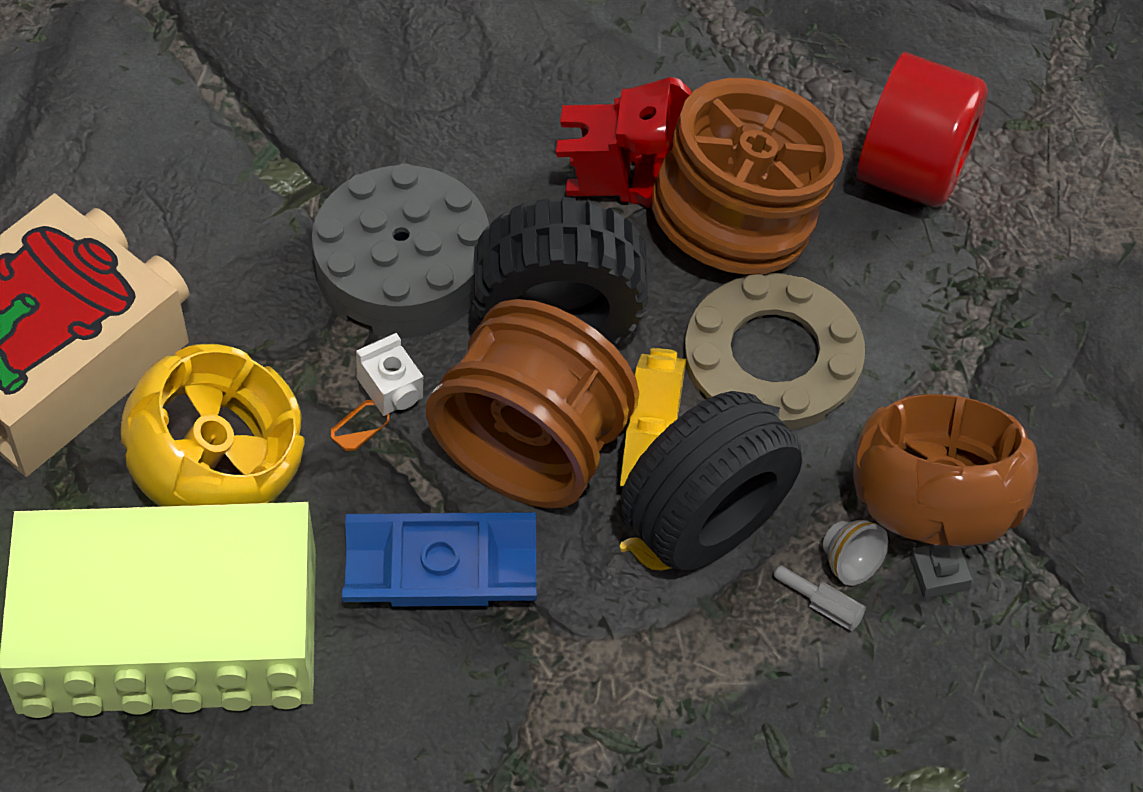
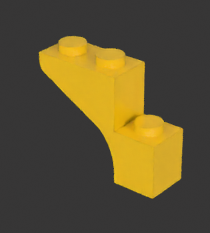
[620,348,686,486]

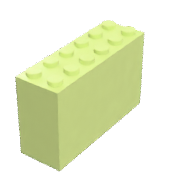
[0,502,316,718]

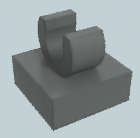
[910,544,972,598]

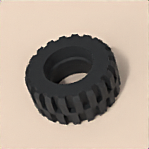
[474,197,649,345]

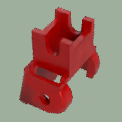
[556,77,692,209]

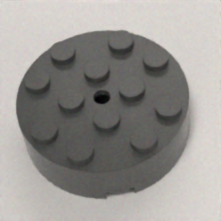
[312,164,489,337]

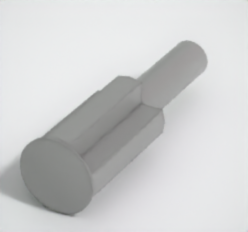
[774,565,866,631]

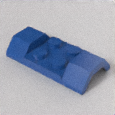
[342,512,537,606]

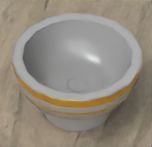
[823,520,889,586]

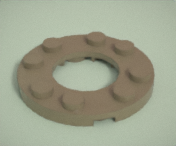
[685,273,865,430]

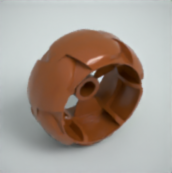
[853,394,1038,547]

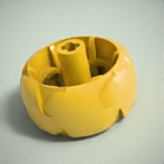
[121,344,305,507]

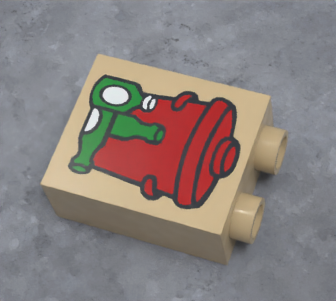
[0,193,189,477]

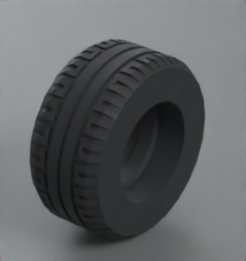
[621,391,803,570]

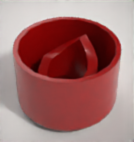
[857,52,988,208]

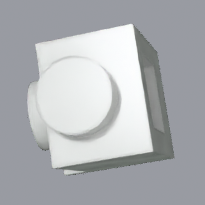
[356,333,423,416]

